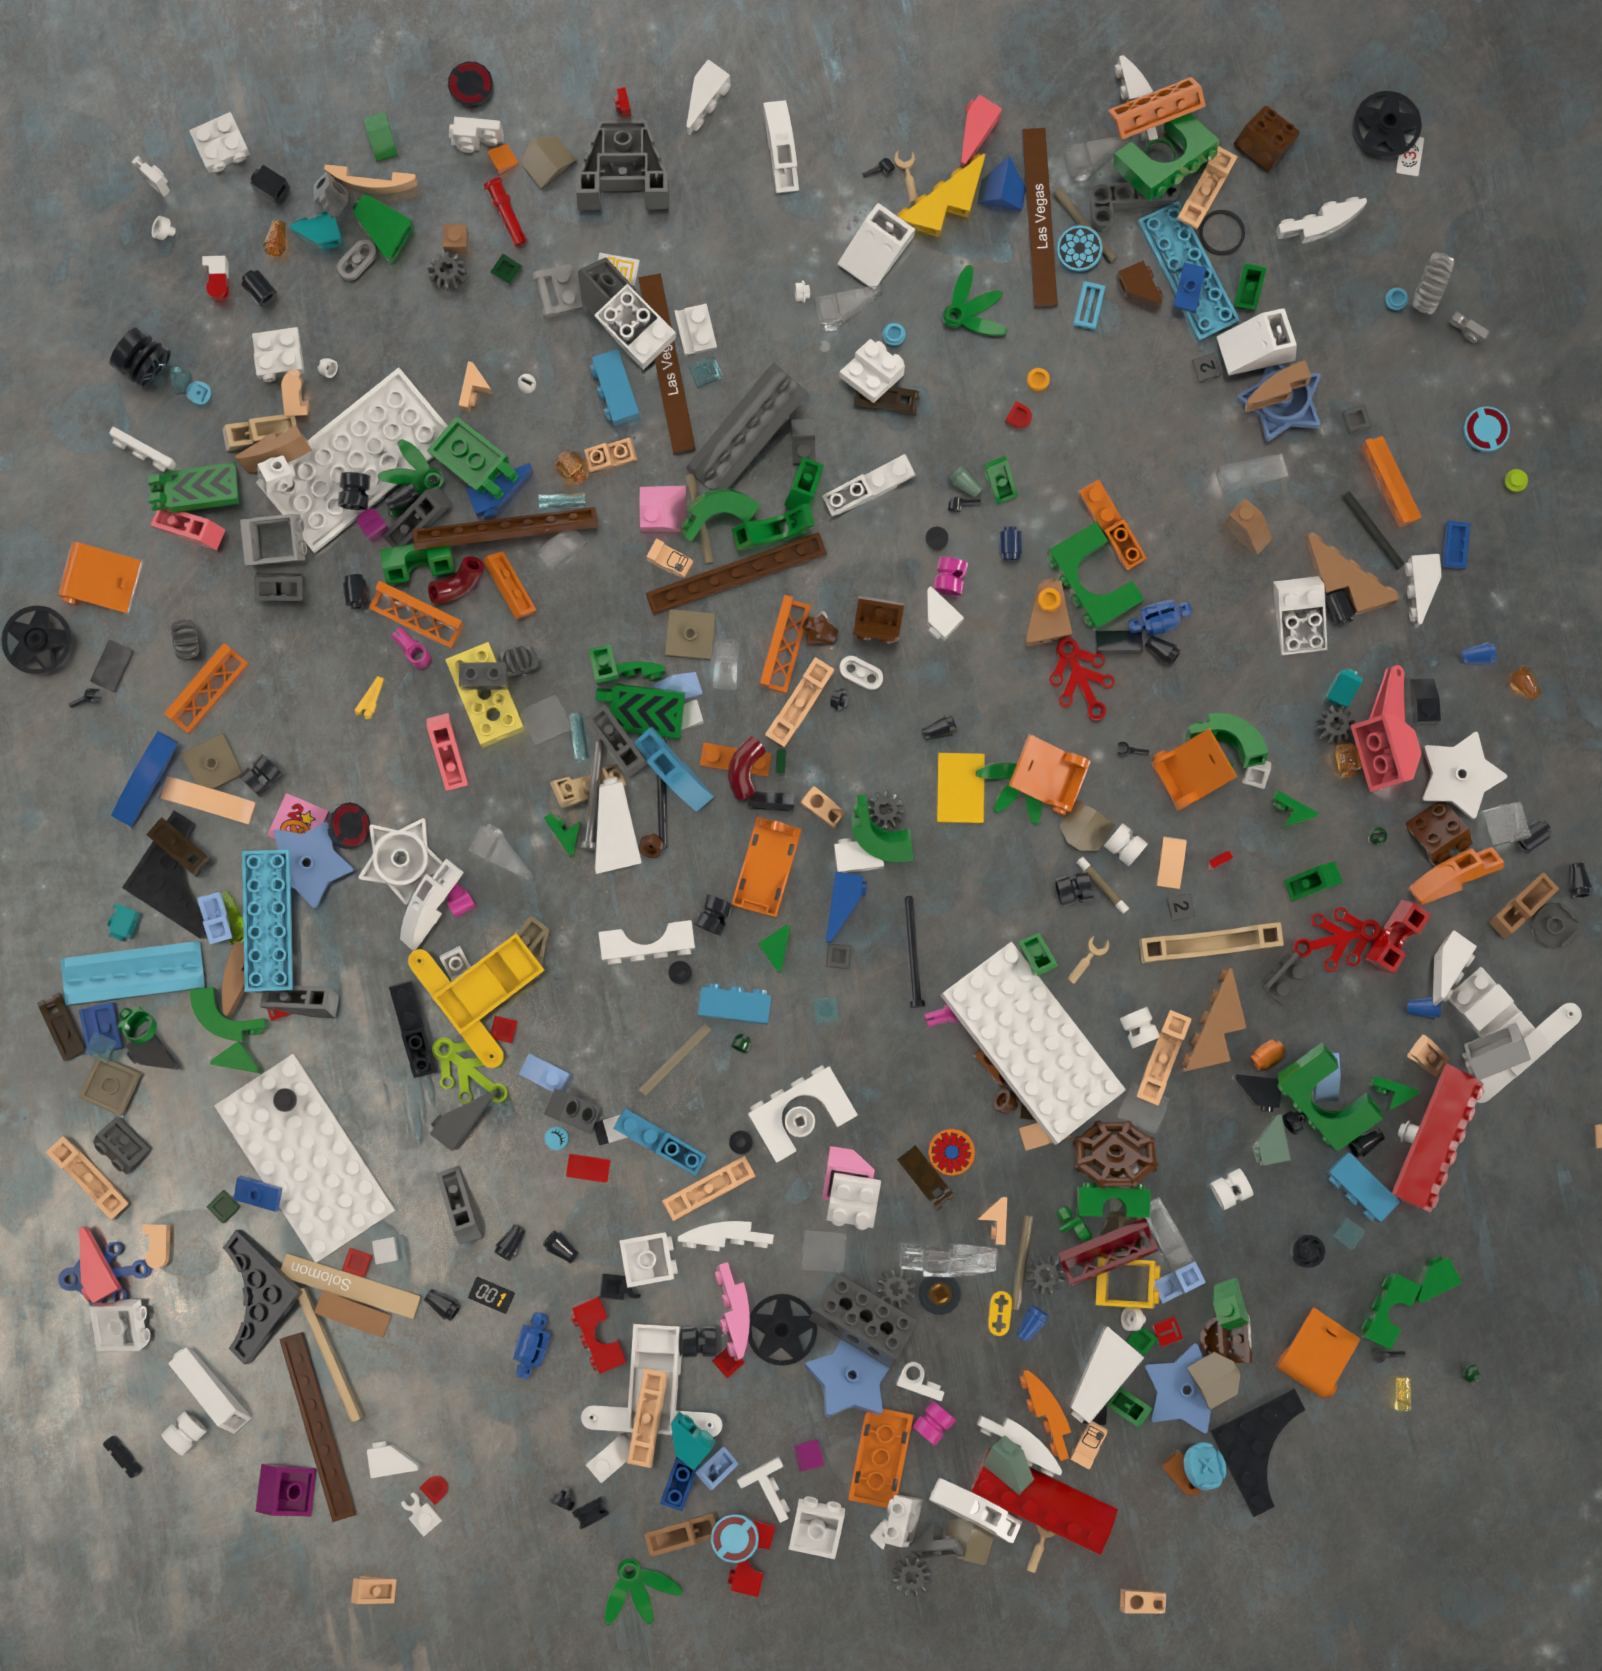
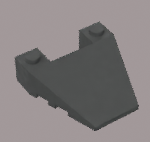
[576,119,669,210]

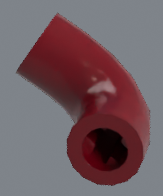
[428,556,484,604]
[728,736,766,800]

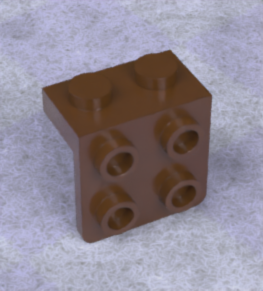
[1233,106,1300,171]
[853,596,904,644]
[1406,802,1473,868]

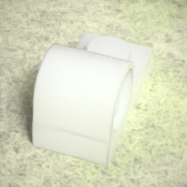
[896,1361,945,1401]

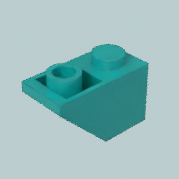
[289,212,343,250]
[1324,668,1363,710]
[671,1411,716,1470]

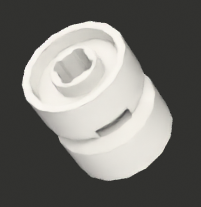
[1104,823,1148,867]
[1120,1007,1160,1049]
[785,1106,815,1138]
[1210,1168,1254,1210]
[161,1410,207,1456]

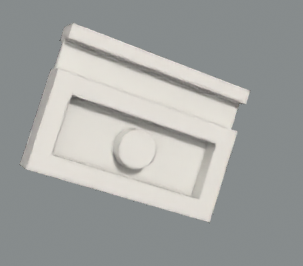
[132,156,170,197]
[674,303,717,356]

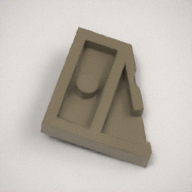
[517,915,550,979]

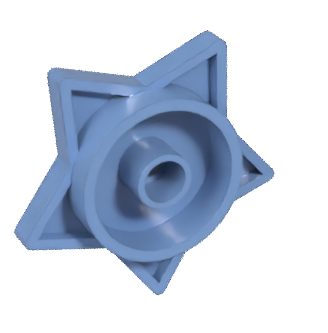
[1237,364,1321,441]
[274,821,354,908]
[805,1339,890,1417]
[1145,1343,1211,1434]

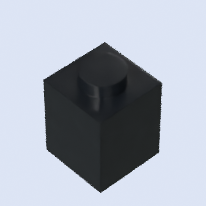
[250,165,289,204]

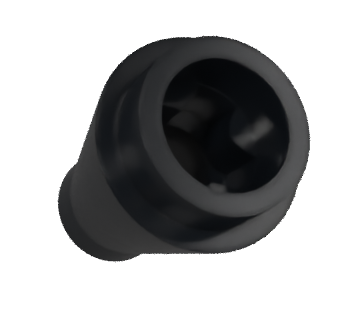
[385,482,420,511]
[1145,635,1181,666]
[922,715,958,741]
[1569,862,1593,898]
[1348,1128,1385,1158]
[494,1224,525,1261]
[543,1230,579,1263]
[424,1289,461,1321]

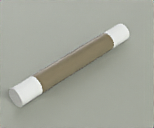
[1076,857,1129,914]

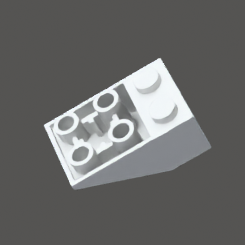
[837,203,915,290]
[594,284,676,370]
[1217,308,1297,376]
[1273,576,1327,655]

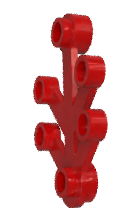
[1049,638,1115,721]
[1293,907,1381,972]

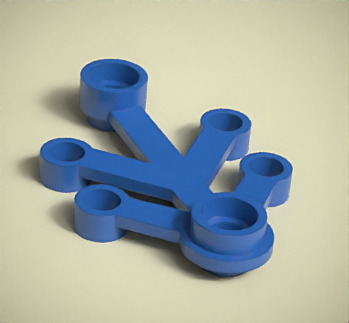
[58,1242,152,1305]

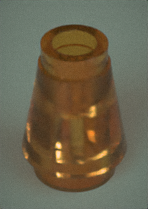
[263,220,286,256]
[1510,665,1542,700]

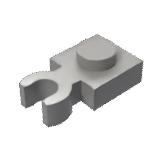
[1448,311,1490,344]

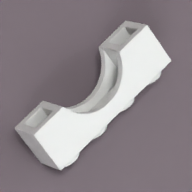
[599,920,695,965]

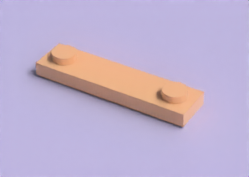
[662,1156,756,1221]
[627,1368,669,1468]

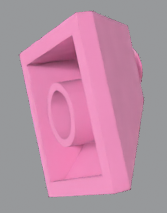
[640,486,687,533]
[822,1146,875,1200]

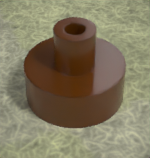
[639,834,663,858]
[993,1089,1018,1114]

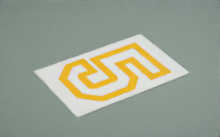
[598,253,640,286]

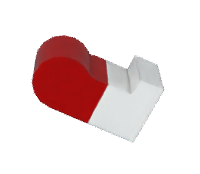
[202,256,229,302]

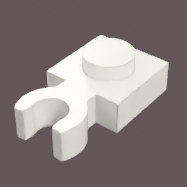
[401,1492,443,1537]

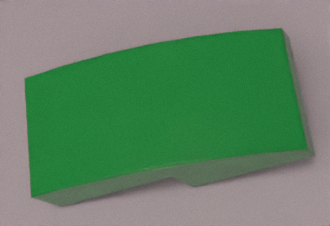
[616,661,666,681]

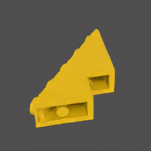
[897,154,986,237]

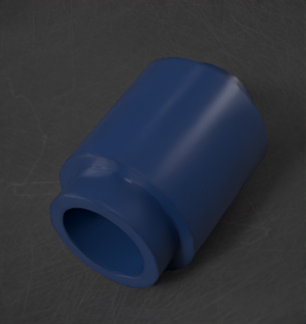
[999,526,1022,560]

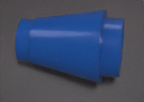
[1462,642,1497,665]
[1407,997,1441,1020]
[1017,1305,1048,1342]

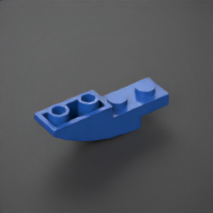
[660,1411,711,1511]

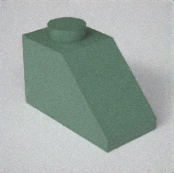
[1253,1114,1291,1166]
[982,1435,1034,1495]

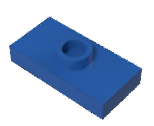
[1173,262,1206,313]
[1442,521,1471,570]
[233,1176,282,1212]

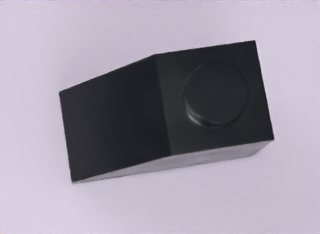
[1410,679,1441,726]
[126,1029,180,1070]
[1232,1074,1281,1112]

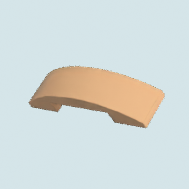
[1177,146,1238,230]
[324,165,418,194]
[765,657,835,748]
[160,776,256,825]
[1136,1010,1192,1106]
[46,1136,129,1220]

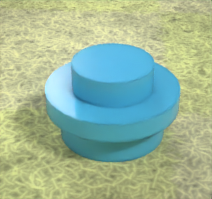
[1385,288,1408,311]
[883,323,906,346]

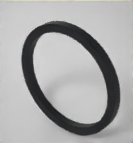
[1199,210,1245,255]

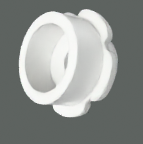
[794,280,810,303]

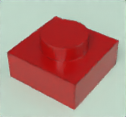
[614,87,631,118]

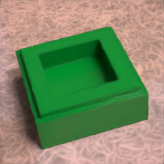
[1125,1326,1158,1357]

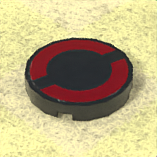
[448,61,493,107]
[327,802,371,849]

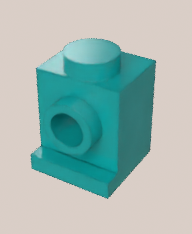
[107,903,140,941]

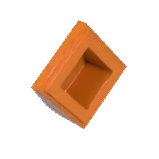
[487,144,519,175]

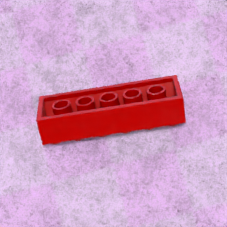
[1391,1064,1484,1213]
[969,1448,1118,1555]

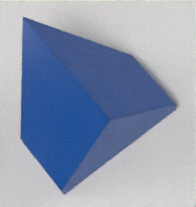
[977,155,1026,211]

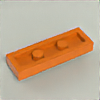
[482,551,536,619]
[700,742,772,777]

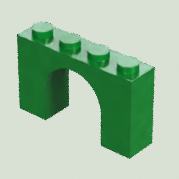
[1113,113,1219,202]
[1047,522,1144,631]
[1277,1042,1383,1151]

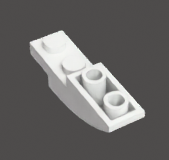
[1115,55,1158,147]
[763,100,799,194]
[1276,197,1367,243]
[822,454,916,516]
[400,859,464,951]
[678,1221,774,1251]
[977,1416,1062,1477]
[929,1478,1022,1543]

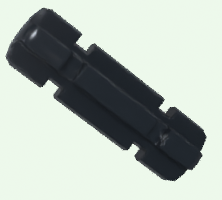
[103,1436,141,1478]

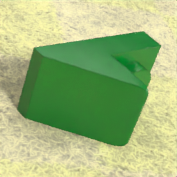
[1234,262,1267,310]
[984,455,1018,505]
[588,644,619,685]
[1271,790,1319,828]
[544,813,581,858]
[1018,932,1058,976]
[1369,1076,1420,1111]

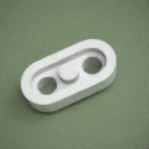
[839,656,883,691]

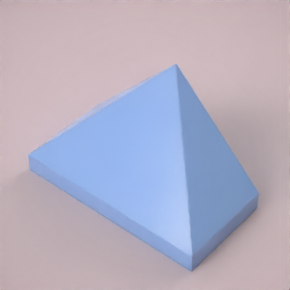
[652,672,702,700]
[695,1446,739,1491]

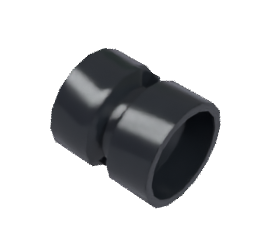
[338,472,371,510]
[239,753,283,797]
[1055,871,1094,908]
[694,894,734,936]
[682,1326,717,1357]

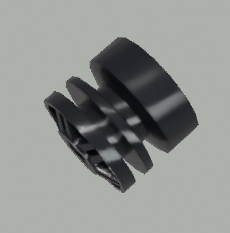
[109,327,171,389]

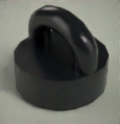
[1282,1111,1306,1135]
[550,1487,575,1511]

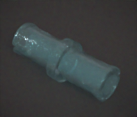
[539,491,586,510]
[568,712,589,761]

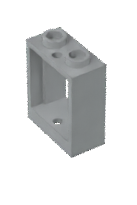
[240,514,307,566]
[1463,1023,1531,1081]

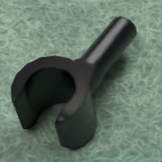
[862,158,895,178]
[948,497,981,512]
[69,688,102,708]
[1117,742,1149,757]
[1373,1348,1406,1363]

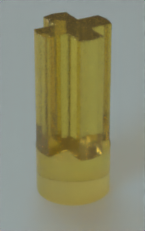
[1396,1377,1411,1411]

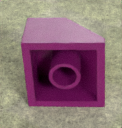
[255,1464,316,1517]

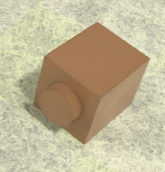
[443,224,469,255]

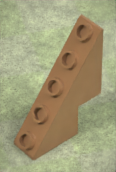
[1304,533,1399,615]
[1181,967,1247,1072]

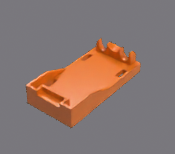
[732,816,802,919]
[848,1408,914,1508]

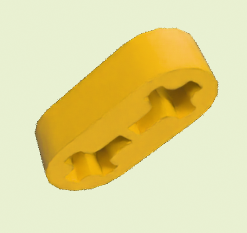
[988,1291,1012,1336]

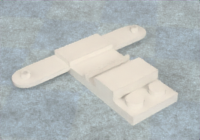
[1448,967,1582,1103]
[581,1324,723,1437]

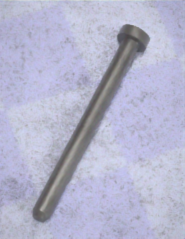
[579,739,604,851]

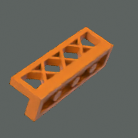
[1108,77,1206,140]
[1360,435,1422,528]
[369,581,464,649]
[760,595,811,694]
[164,643,249,734]

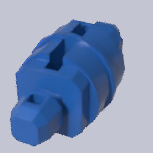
[1128,600,1193,636]
[513,1312,550,1379]

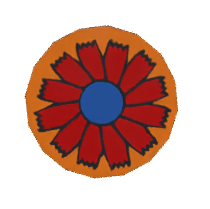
[928,1129,975,1176]

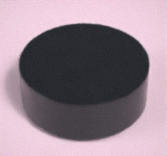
[925,526,948,551]

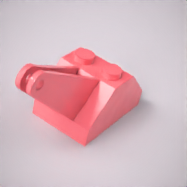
[1350,665,1421,792]

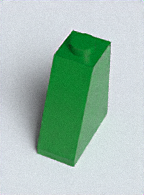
[352,193,414,265]

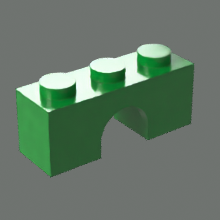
[380,543,455,585]
[1077,1183,1151,1218]
[1361,1273,1422,1350]

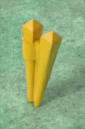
[355,676,384,719]

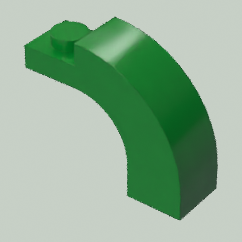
[680,489,760,541]
[731,504,815,551]
[1185,713,1268,768]
[851,794,914,862]
[189,987,268,1041]

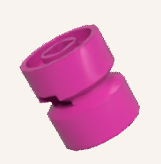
[933,557,968,596]
[912,1401,956,1446]

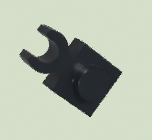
[599,1274,641,1300]

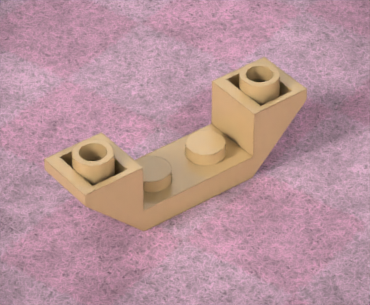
[550,764,627,808]

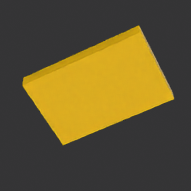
[937,753,985,824]

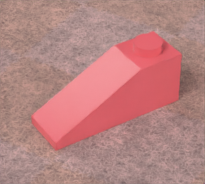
[960,94,1002,169]
[150,509,225,551]
[426,713,468,791]
[79,1227,122,1303]

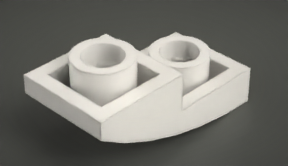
[439,946,471,982]

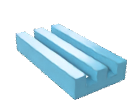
[1073,281,1106,331]

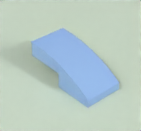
[197,891,233,944]
[1155,1261,1206,1304]

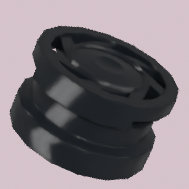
[1290,1235,1325,1268]
[572,1496,610,1529]

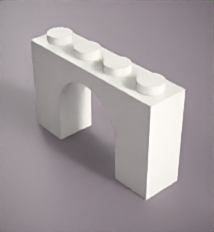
[748,1065,858,1163]

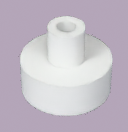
[152,216,175,240]
[1121,1307,1146,1331]

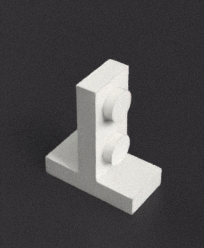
[737,1457,790,1523]

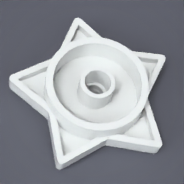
[1422,732,1507,820]
[359,818,443,905]

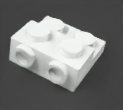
[189,112,250,173]
[449,117,504,153]
[252,327,305,382]
[839,339,905,403]
[827,1173,881,1230]
[619,1232,678,1288]
[89,1299,150,1351]
[882,1495,923,1547]
[789,1496,845,1559]

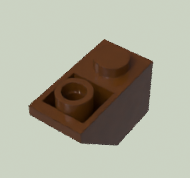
[1116,260,1163,309]

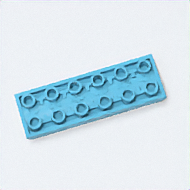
[1138,201,1240,340]
[242,850,293,992]
[60,941,205,1006]

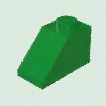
[784,457,824,509]
[1284,861,1343,902]
[1415,1255,1462,1304]
[1213,1278,1250,1330]

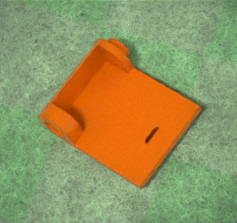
[58,542,141,614]
[1151,728,1237,811]
[1009,734,1091,816]
[1275,1307,1361,1399]

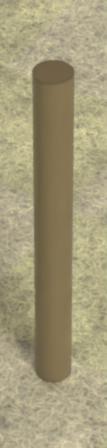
[1053,188,1117,263]
[685,474,714,565]
[639,1023,712,1096]
[1012,1215,1034,1311]

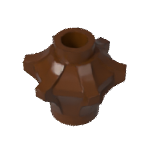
[802,611,838,645]

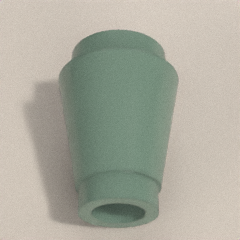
[949,465,983,498]

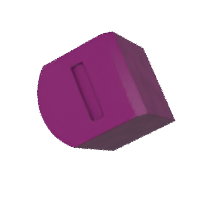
[357,509,389,543]
[793,1439,825,1472]

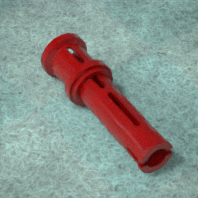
[483,177,527,247]

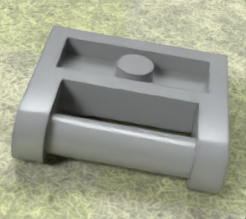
[532,263,583,318]

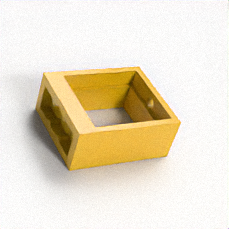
[1096,1257,1161,1309]

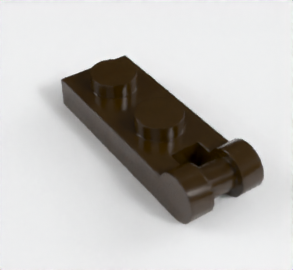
[854,386,920,415]
[146,817,212,877]
[37,992,86,1061]
[897,1145,956,1212]

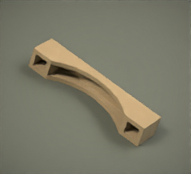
[1139,922,1284,964]

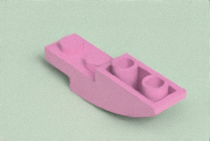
[714,1262,750,1361]

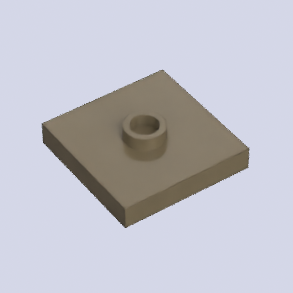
[665,609,716,660]
[181,733,242,789]
[78,1055,142,1116]

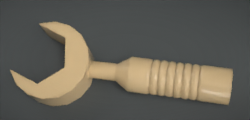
[894,150,918,204]
[1067,936,1109,984]
[1026,1525,1055,1573]

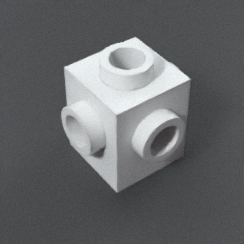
[257,455,295,494]

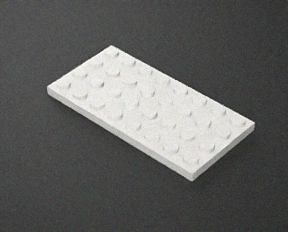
[256,368,448,553]
[940,941,1126,1145]
[214,1054,396,1263]

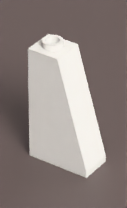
[595,777,642,874]
[1069,1326,1144,1423]
[168,1348,252,1434]

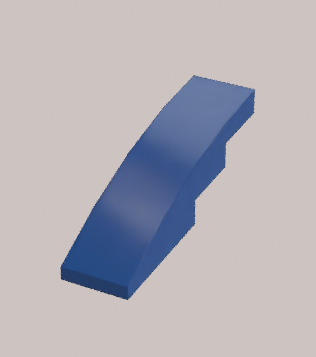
[111,731,178,827]

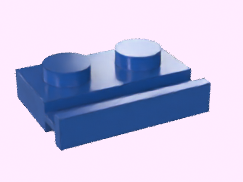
[79,1002,123,1056]

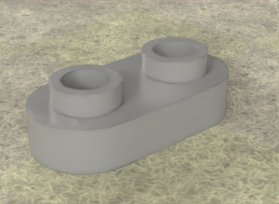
[337,240,377,281]

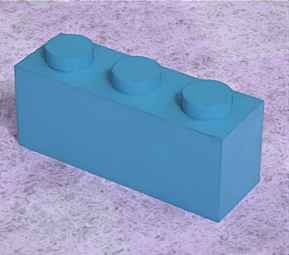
[589,349,640,426]
[698,983,771,1025]
[1326,1152,1400,1222]

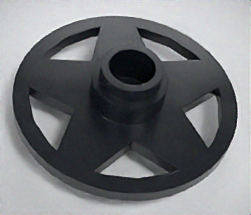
[1353,91,1422,158]
[1,605,72,675]
[748,1294,817,1366]

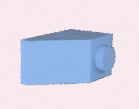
[1314,1053,1341,1102]
[519,1054,571,1092]

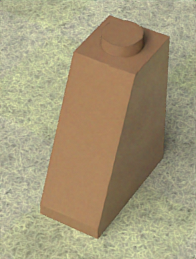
[1222,498,1272,556]
[1025,578,1072,647]

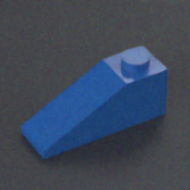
[466,463,533,519]
[826,872,867,943]

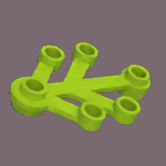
[432,1037,508,1104]

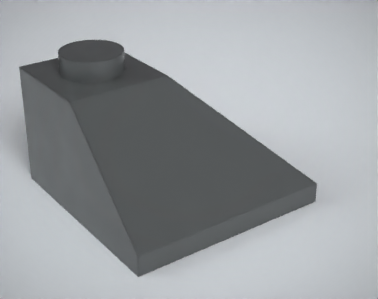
[578,257,636,320]

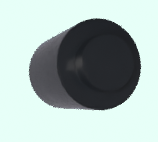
[241,270,277,306]
[1325,590,1356,627]
[1514,819,1552,854]

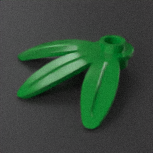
[942,265,1007,336]
[378,439,444,516]
[976,762,1042,825]
[604,1558,683,1625]

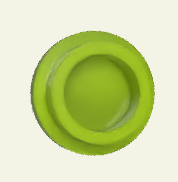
[1505,469,1528,492]

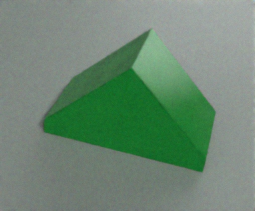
[364,112,398,162]
[758,925,790,973]
[210,1041,260,1073]
[1106,1387,1152,1428]

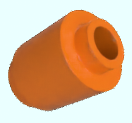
[1250,1039,1286,1072]

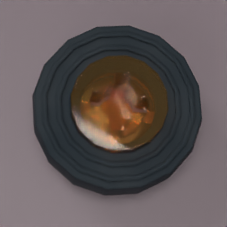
[919,1272,961,1315]

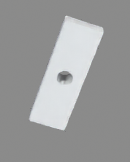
[109,426,177,472]

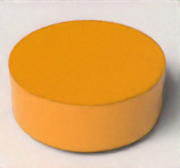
[1026,368,1050,392]
[1037,588,1061,612]

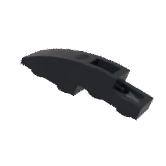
[389,980,437,1078]

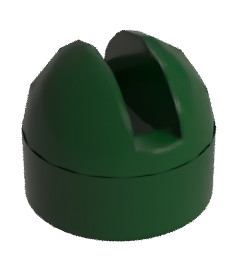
[1368,827,1387,846]
[731,1034,751,1053]
[1463,1362,1483,1383]

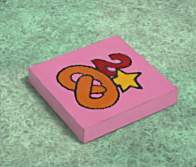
[267,793,329,839]

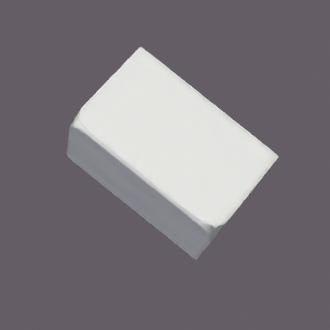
[682,700,704,730]
[1242,761,1271,789]
[372,1237,399,1264]
[870,1519,888,1550]

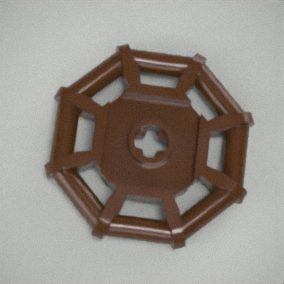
[1073,1120,1159,1189]

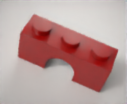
[1365,900,1431,974]
[570,1296,627,1374]
[727,1518,775,1597]

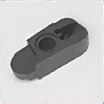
[313,171,349,219]

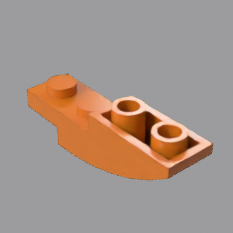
[1078,479,1147,570]
[1409,847,1504,905]
[1019,1369,1071,1461]

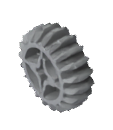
[1412,252,1454,314]

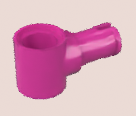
[391,627,431,670]
[446,883,476,918]
[924,1005,960,1028]

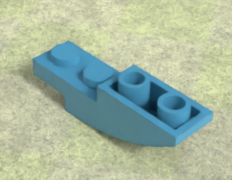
[634,727,715,812]
[613,1108,707,1176]

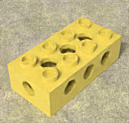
[445,642,525,748]

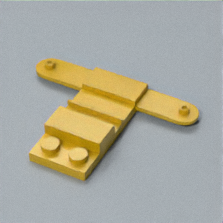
[408,933,545,1068]

